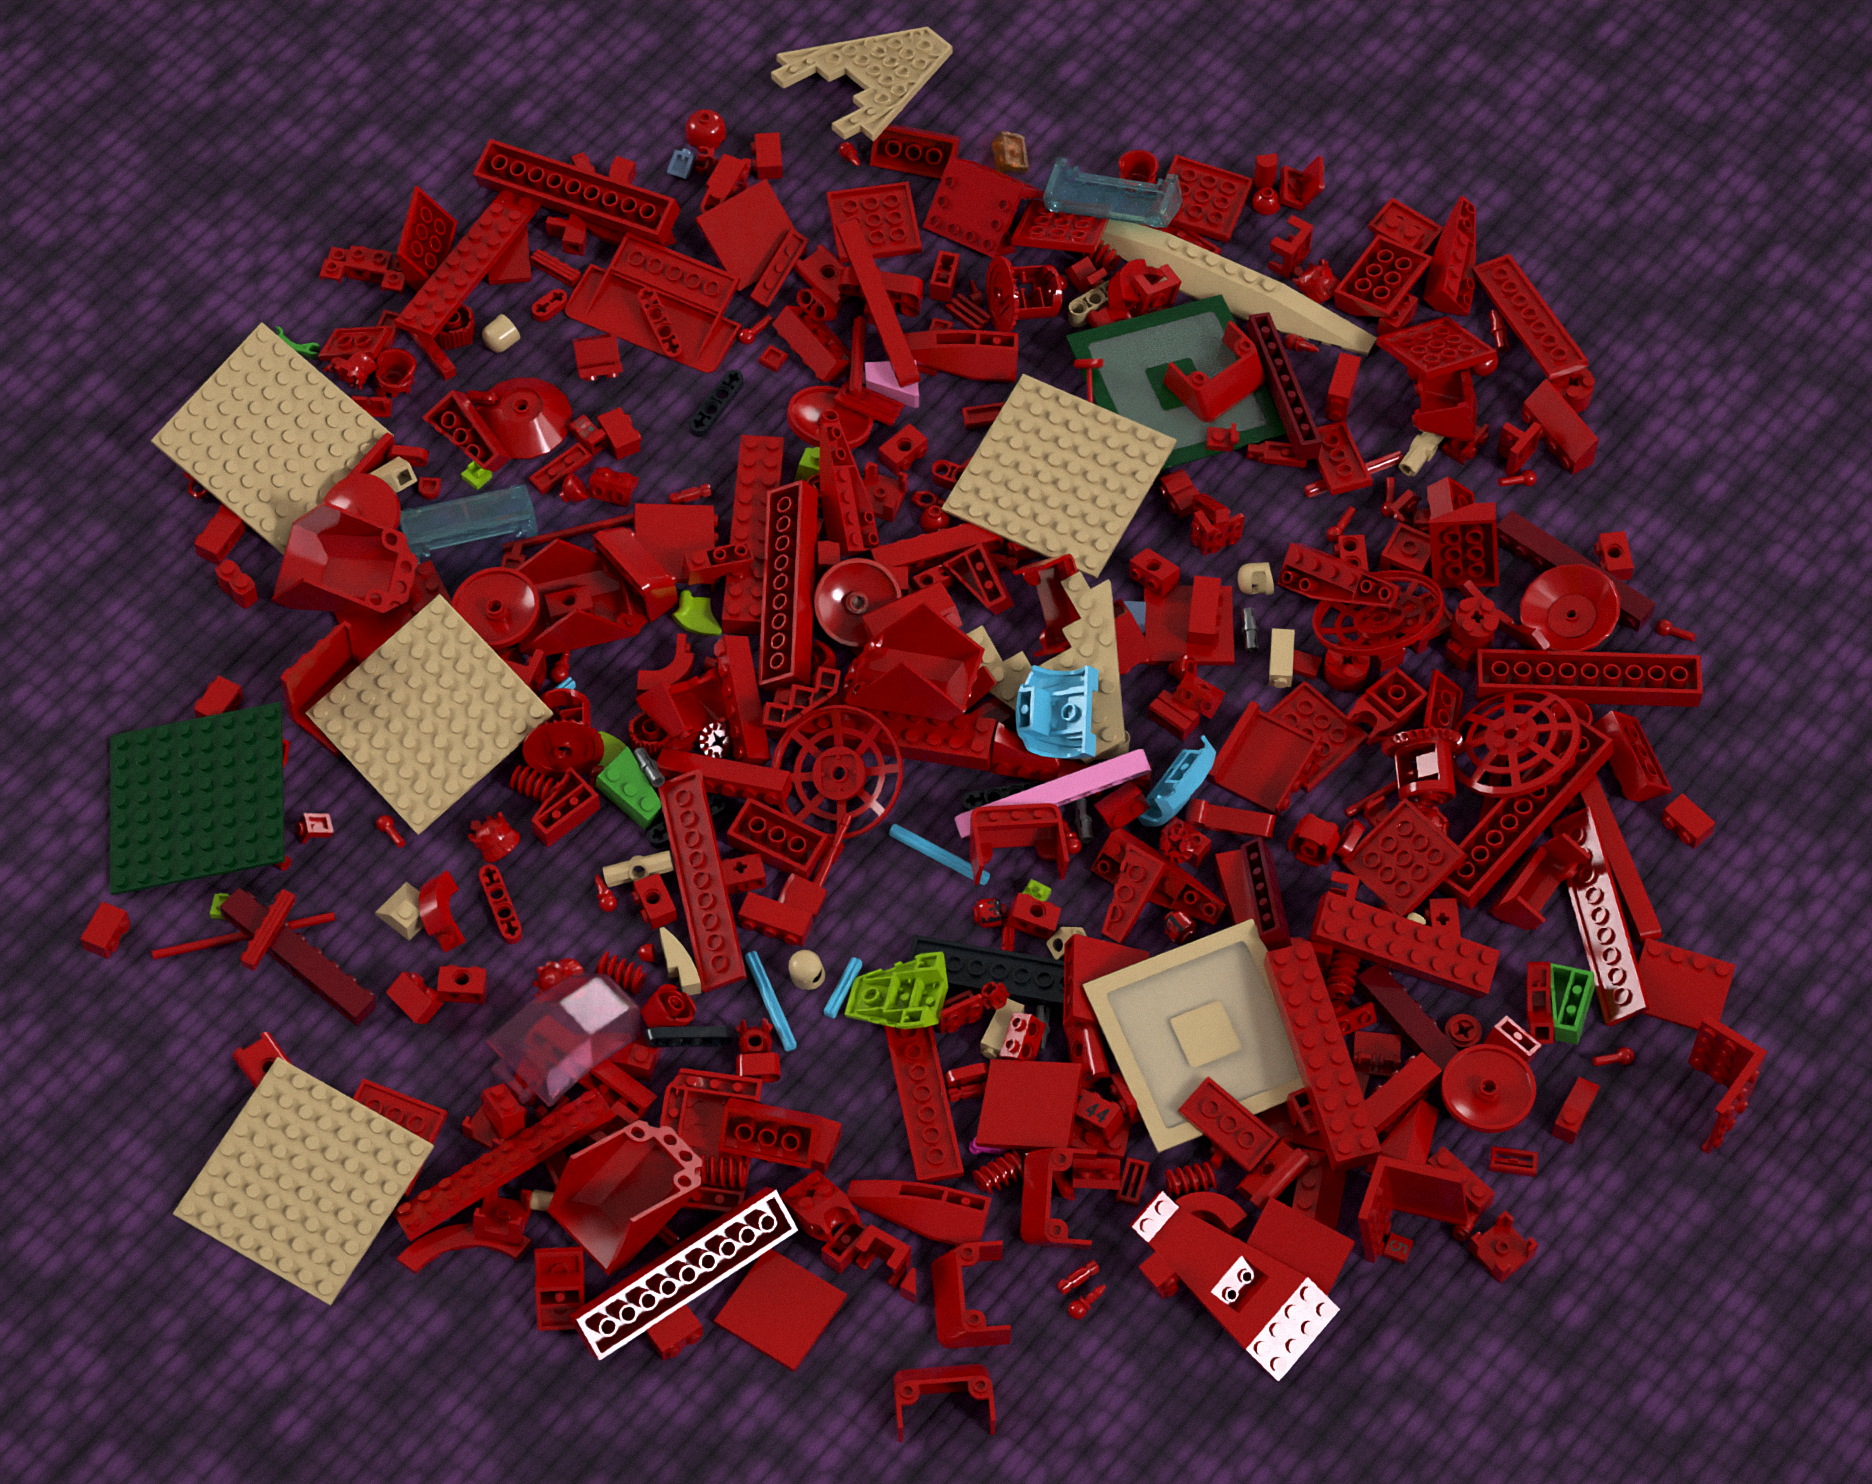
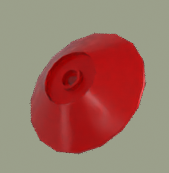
[476,377,572,459]
[1520,564,1620,652]

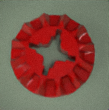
[699,723,733,758]
[1159,827,1195,864]
[1444,1014,1482,1050]

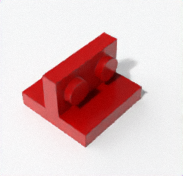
[1497,421,1542,477]

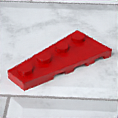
[1101,842,1168,945]

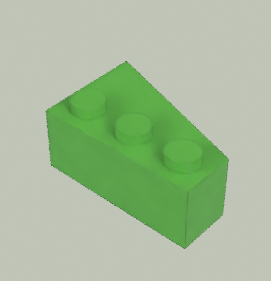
[595,746,662,830]
[1551,963,1595,1045]

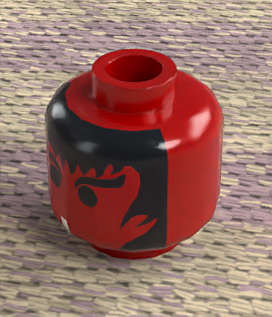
[973,897,1007,928]
[1162,910,1196,945]

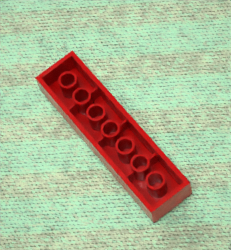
[1308,891,1500,999]

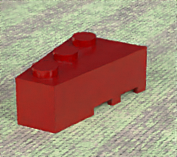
[943,543,1015,615]
[991,722,1062,782]
[531,766,600,848]

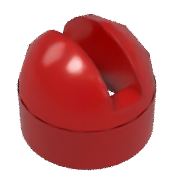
[638,943,656,962]

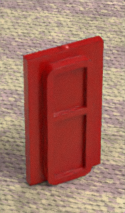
[833,379,905,426]

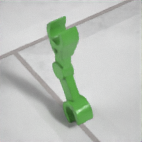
[276,326,320,359]

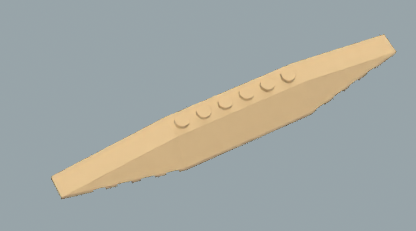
[1101,216,1377,356]

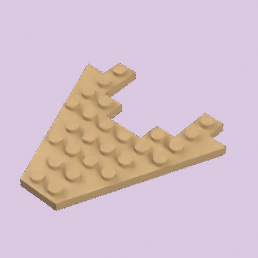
[771,27,953,141]
[966,571,1126,764]

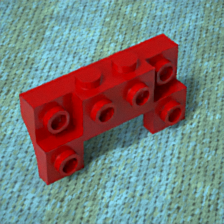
[319,245,407,295]

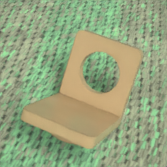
[1047,927,1087,960]

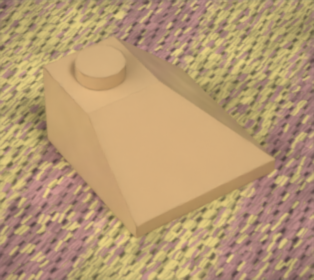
[375,882,424,941]

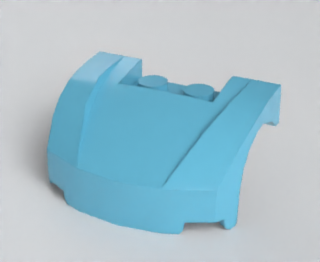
[1015,665,1099,759]
[1137,735,1216,827]

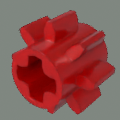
[981,981,1010,1010]

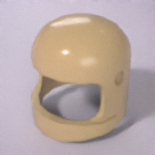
[482,314,520,353]
[1238,562,1274,595]
[788,950,825,990]

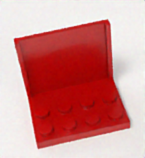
[923,156,1045,258]
[280,620,359,757]
[1688,1014,1768,1154]
[1358,1155,1469,1263]

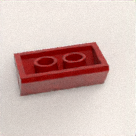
[1423,669,1464,730]

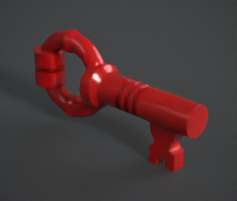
[911,490,946,509]

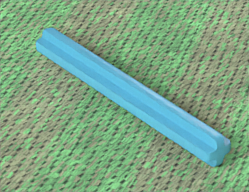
[889,824,990,885]
[745,951,797,1052]

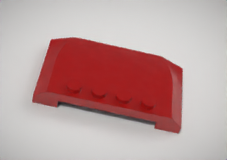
[659,1068,763,1214]

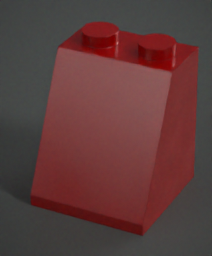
[1113,598,1154,675]

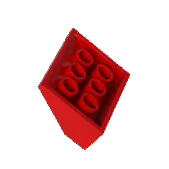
[396,186,458,292]
[1334,234,1433,317]
[1429,502,1499,589]
[1638,938,1736,1031]

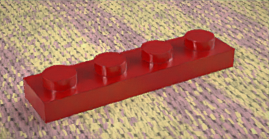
[749,228,809,309]

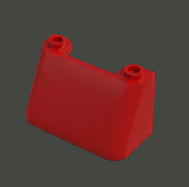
[1412,368,1477,442]
[635,668,729,741]

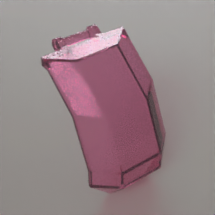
[486,972,644,1107]

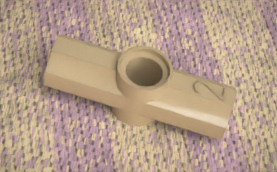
[1399,432,1444,477]
[603,850,674,887]

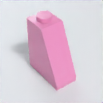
[862,360,919,408]

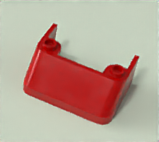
[1163,320,1265,423]
[592,527,678,623]
[1013,554,1081,657]
[970,803,1069,885]
[1489,832,1591,931]
[1020,1147,1097,1250]
[931,1240,1011,1349]
[893,1364,996,1442]

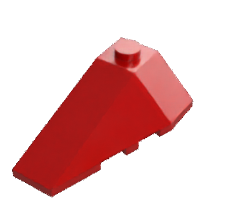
[1364,1099,1439,1176]

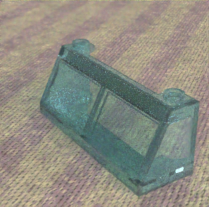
[1043,157,1183,228]
[399,484,538,565]

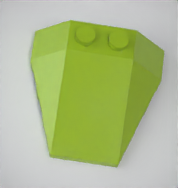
[845,952,948,1029]

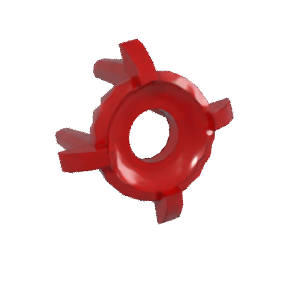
[735,1018,773,1056]

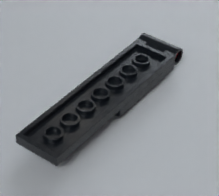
[907,935,1064,1011]

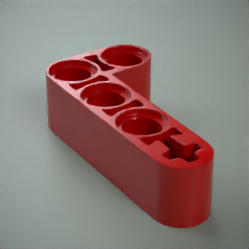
[838,266,924,317]
[1185,799,1276,839]

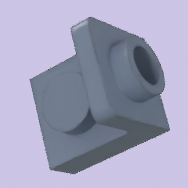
[667,148,697,180]

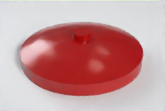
[787,386,873,450]
[322,474,401,530]
[813,558,902,647]
[451,567,540,649]
[1441,1044,1536,1133]

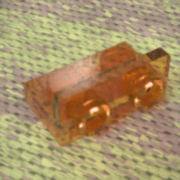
[992,131,1029,173]

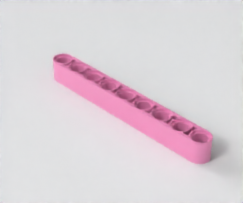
[954,749,1151,840]

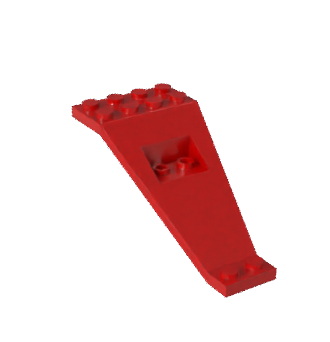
[1129,1191,1340,1382]

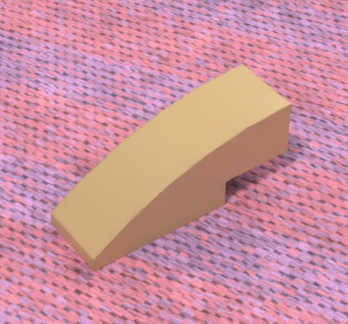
[659,927,701,995]

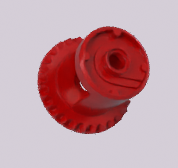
[986,256,1062,332]
[523,688,604,778]
[1381,728,1463,807]

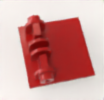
[1353,1031,1401,1077]

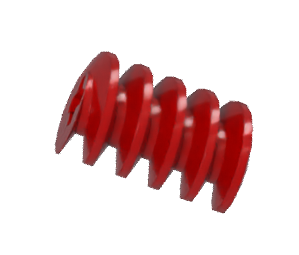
[1076,239,1121,274]
[510,765,560,804]
[595,951,647,994]
[1326,951,1361,1003]
[972,1149,1024,1195]
[700,1154,748,1189]
[1165,1161,1217,1199]

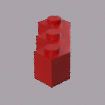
[760,666,841,732]

